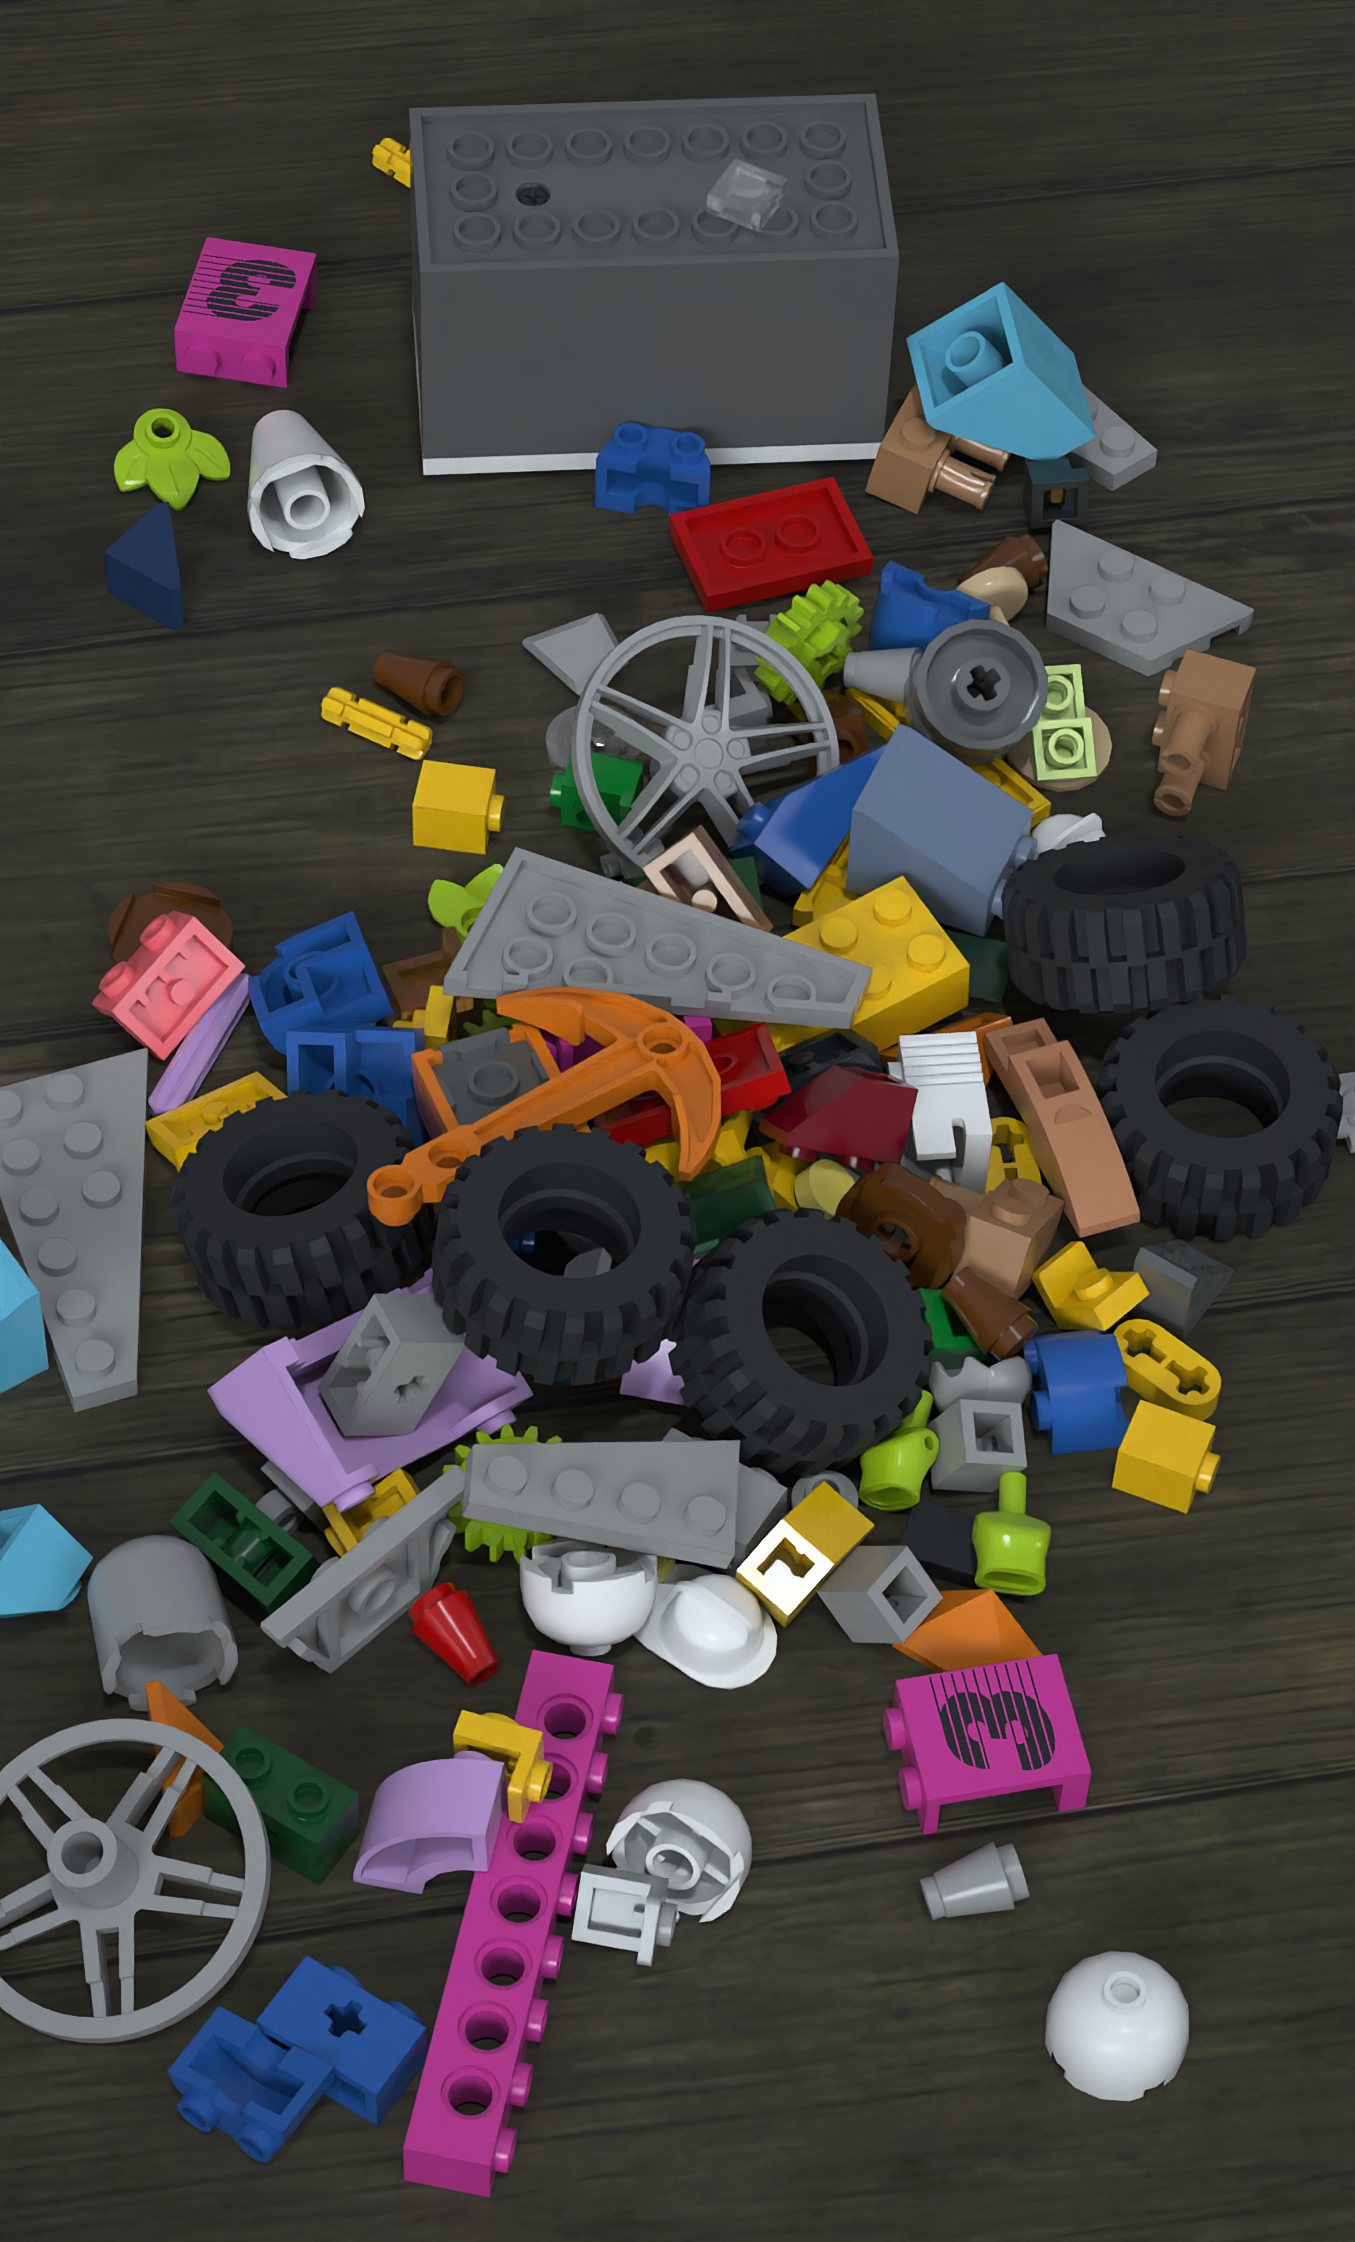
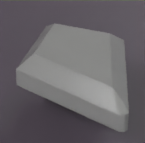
[522,613,629,696]

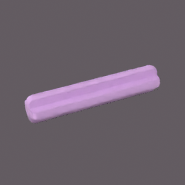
[148,973,251,1117]

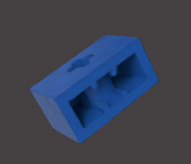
[256,1955,427,2127]

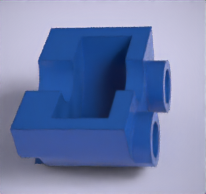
[595,422,710,520]
[868,561,991,653]
[1017,1329,1130,1455]
[167,2006,335,2163]

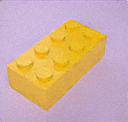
[710,876,970,1052]

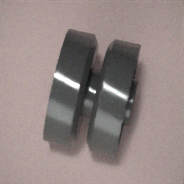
[903,619,1048,767]

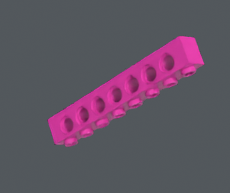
[403,1650,624,2198]

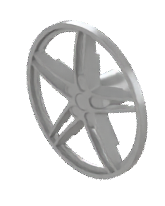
[571,615,840,886]
[0,1718,271,2043]

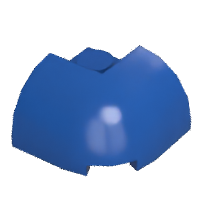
[248,911,394,1056]
[286,1022,429,1148]

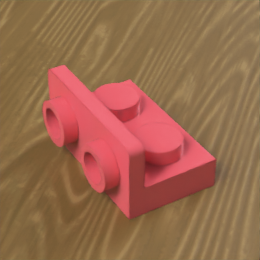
[92,910,245,1061]

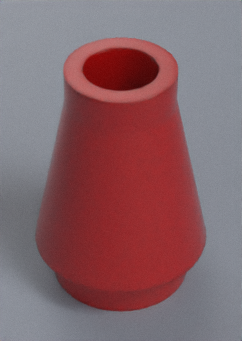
[408,1582,502,1687]

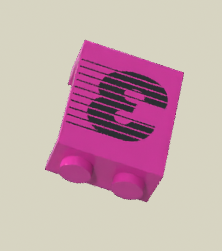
[174,237,318,388]
[883,1653,1092,1835]

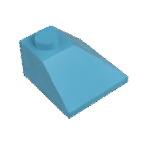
[0,1504,93,1618]

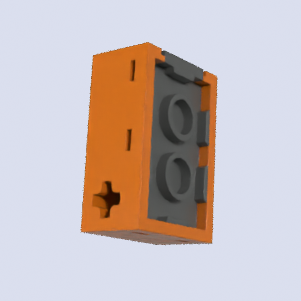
[411,1022,591,1140]

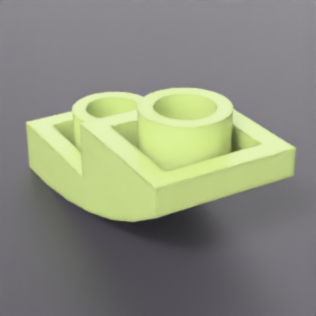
[1026,664,1097,783]

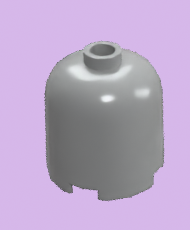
[87,1535,238,1711]

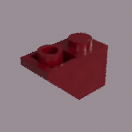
[758,1065,919,1170]

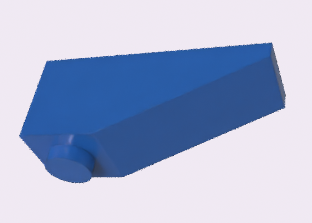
[729,743,888,898]

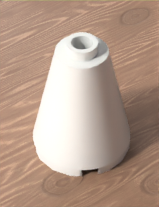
[247,410,365,559]

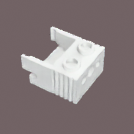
[886,1031,993,1194]

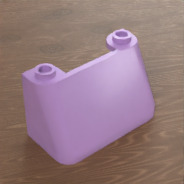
[207,1268,533,1513]

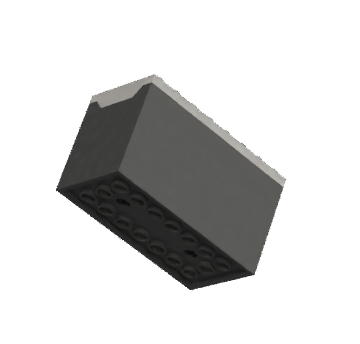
[409,94,899,475]

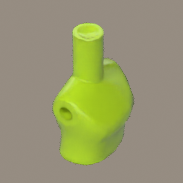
[858,1389,939,1511]
[972,1472,1051,1596]

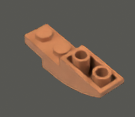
[984,1018,1140,1238]

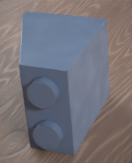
[846,724,1038,937]

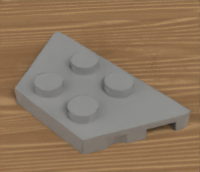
[1045,519,1254,676]
[260,1464,465,1673]

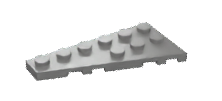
[443,847,873,1029]
[0,1047,149,1413]

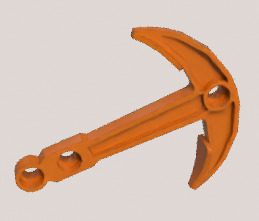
[367,987,721,1226]

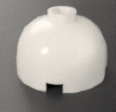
[520,1537,658,1656]
[606,1778,752,1923]
[1045,1951,1189,2101]

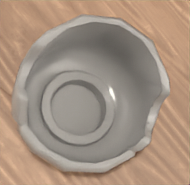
[927,1356,1032,1414]

